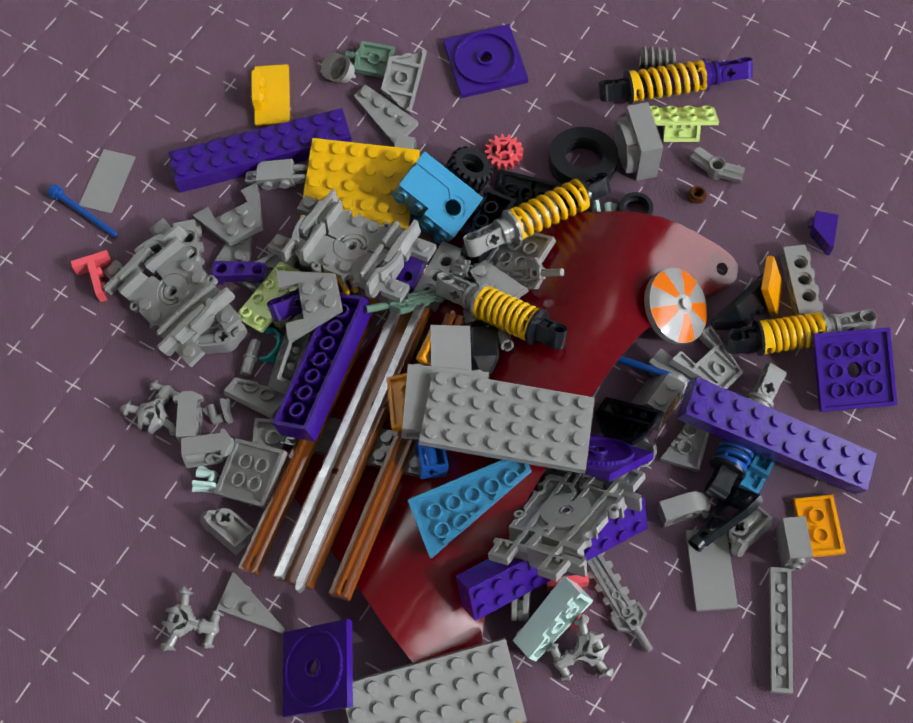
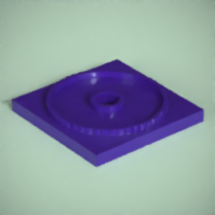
[443,24,528,98]
[812,327,898,412]
[585,434,654,482]
[282,619,353,718]

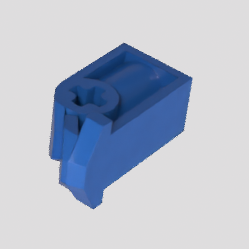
[415,440,449,479]

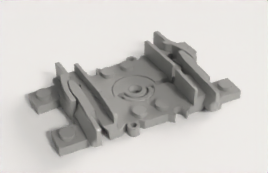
[488,469,645,582]

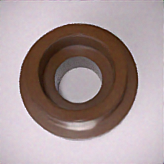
[688,186,707,204]

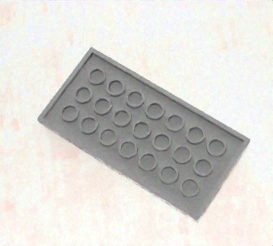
[419,370,595,474]
[345,637,527,723]

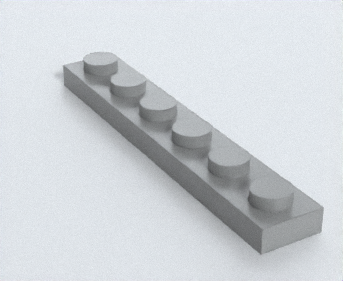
[769,567,793,695]

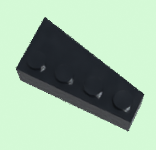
[462,187,518,264]

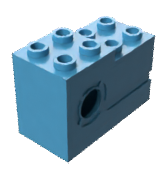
[391,152,483,244]

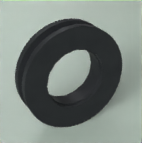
[549,127,618,184]

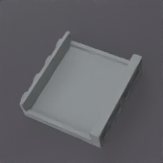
[401,364,489,440]

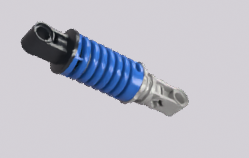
[704,362,787,502]

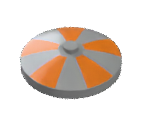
[644,268,707,345]

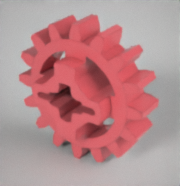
[485,134,523,171]

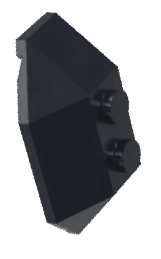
[710,272,767,330]
[470,324,499,379]
[596,397,664,446]

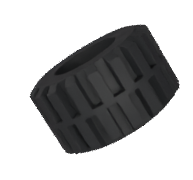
[444,146,493,194]

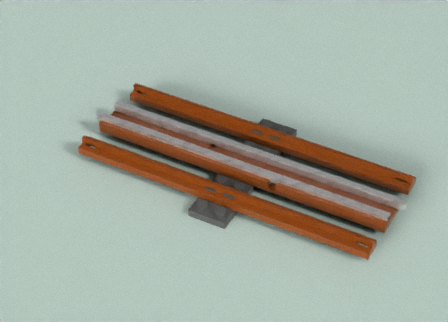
[238,296,465,601]

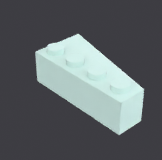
[513,576,593,661]

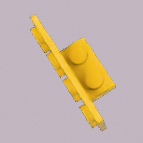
[252,64,290,127]

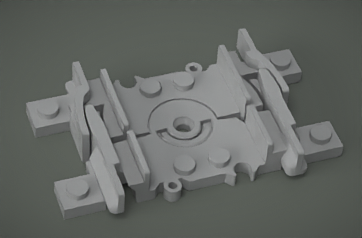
[267,189,436,303]

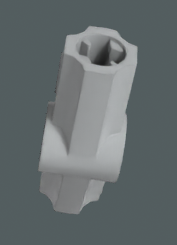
[690,147,745,183]

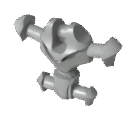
[120,380,183,436]
[160,585,224,652]
[546,614,614,681]

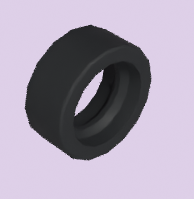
[618,192,653,215]

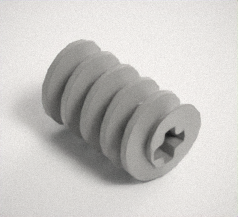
[639,46,676,68]

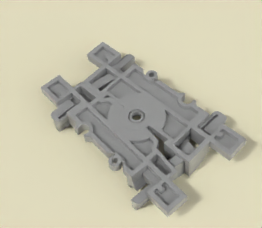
[103,218,243,367]

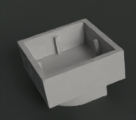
[615,102,663,181]

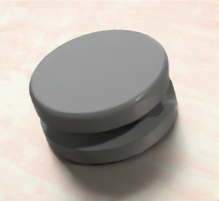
[511,591,531,622]

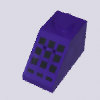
[808,211,839,256]

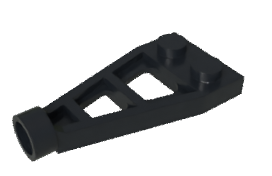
[688,485,764,552]

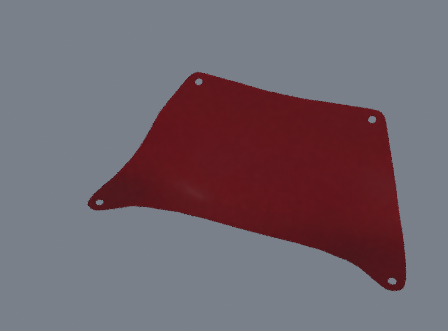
[280,211,738,663]

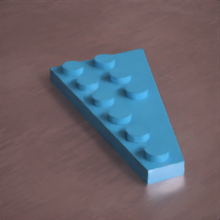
[408,460,532,559]

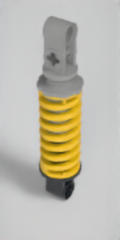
[463,172,611,257]

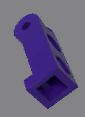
[211,261,267,285]

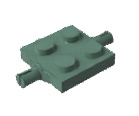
[345,41,395,78]

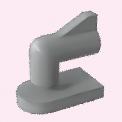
[202,398,233,425]

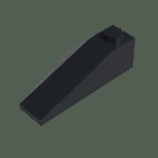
[494,169,568,204]

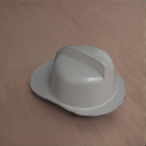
[321,52,356,83]

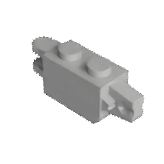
[245,159,308,190]

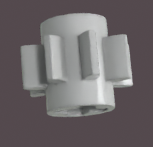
[451,259,474,281]

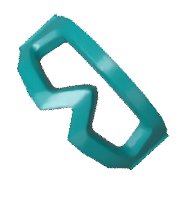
[259,327,284,362]

